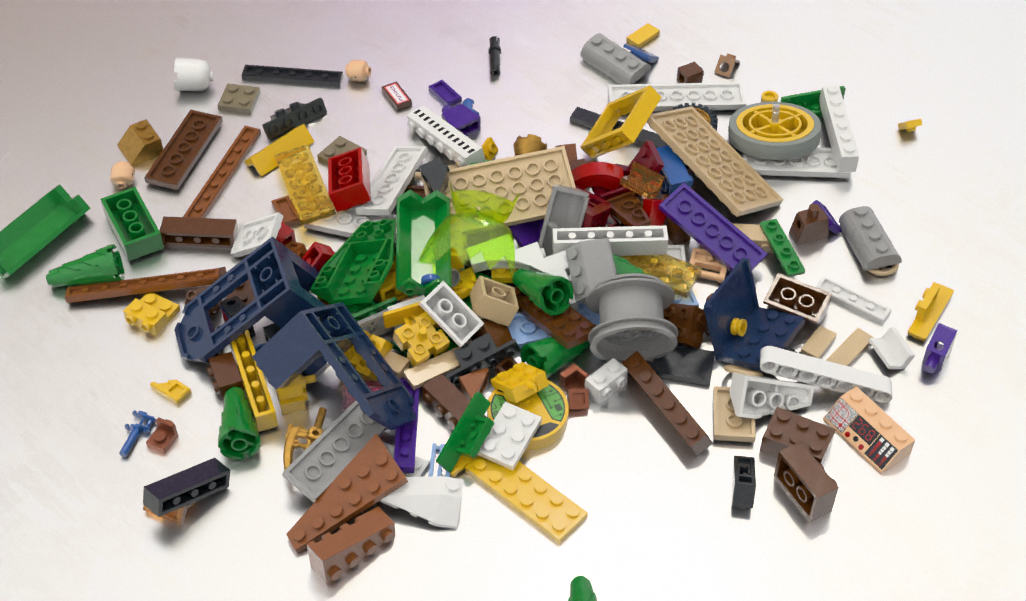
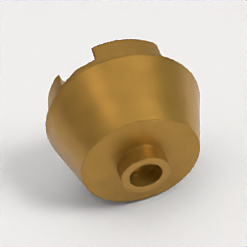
[513,134,547,156]

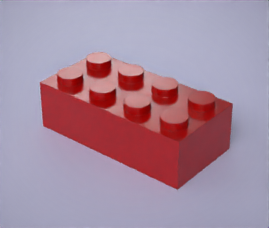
[328,147,371,212]

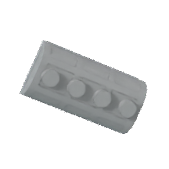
[580,33,651,84]
[538,185,589,257]
[839,206,902,271]

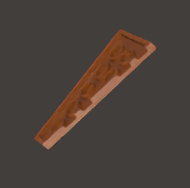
[286,433,408,554]

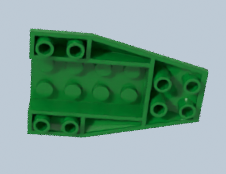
[310,219,397,305]

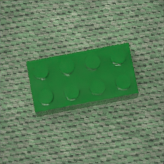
[100,187,164,261]

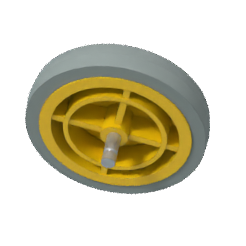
[728,102,821,160]

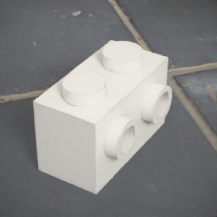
[584,358,628,406]

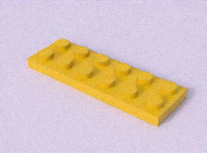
[465,455,588,544]

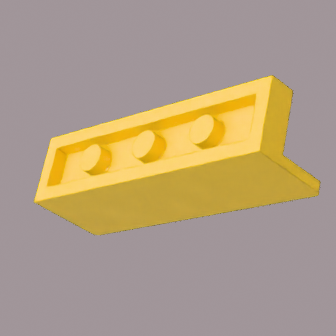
[244,124,314,176]

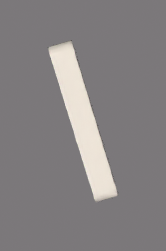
[760,346,893,403]

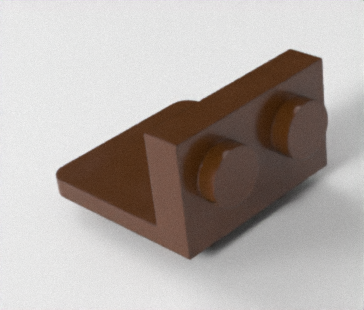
[663,303,707,349]

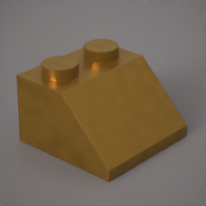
[117,119,163,167]

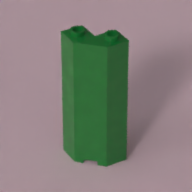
[0,184,91,279]
[396,190,451,297]

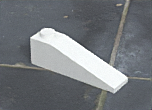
[729,372,815,419]
[380,476,463,529]

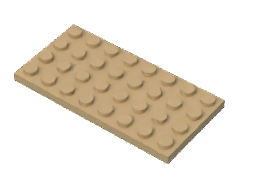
[647,106,784,217]
[421,146,576,235]

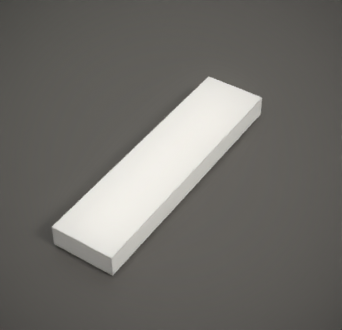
[815,276,892,325]

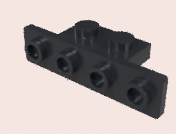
[262,98,327,140]
[445,332,520,386]

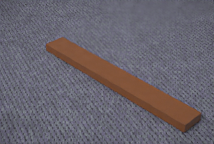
[183,126,261,218]
[65,268,221,303]

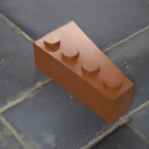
[307,506,396,585]

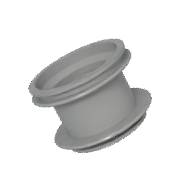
[585,273,678,363]

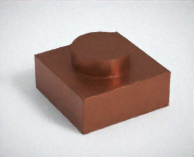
[567,389,589,410]

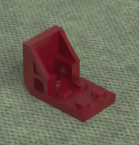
[591,140,665,200]
[575,185,612,228]

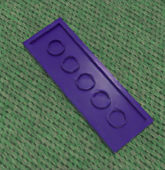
[658,183,767,271]

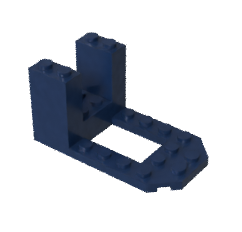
[174,237,326,363]
[252,302,416,430]

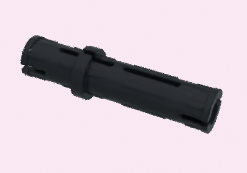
[488,36,501,77]

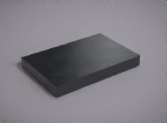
[652,345,715,386]

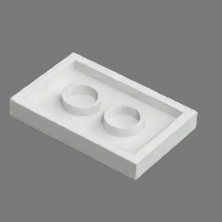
[230,212,283,258]
[477,402,542,470]

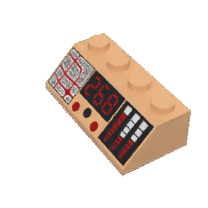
[823,386,915,474]

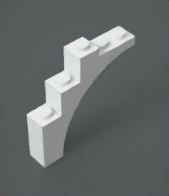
[466,234,579,311]

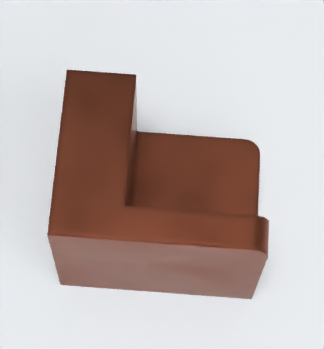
[559,363,589,392]

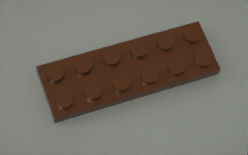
[144,109,223,190]
[514,288,596,349]

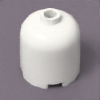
[174,57,214,91]

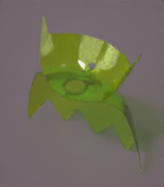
[419,182,520,277]

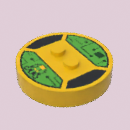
[487,380,569,451]

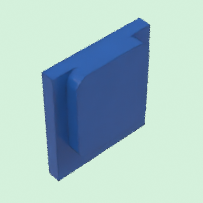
[623,44,659,63]

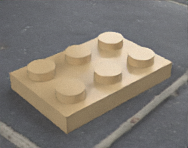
[713,386,756,442]

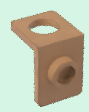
[714,53,740,77]

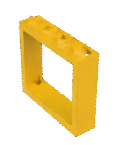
[580,85,662,159]

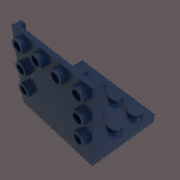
[703,258,805,372]

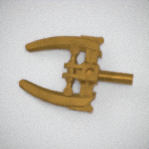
[283,407,327,470]

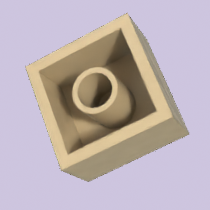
[470,275,519,327]

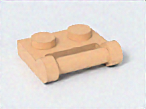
[686,248,727,284]

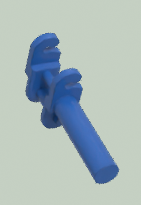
[119,410,156,457]

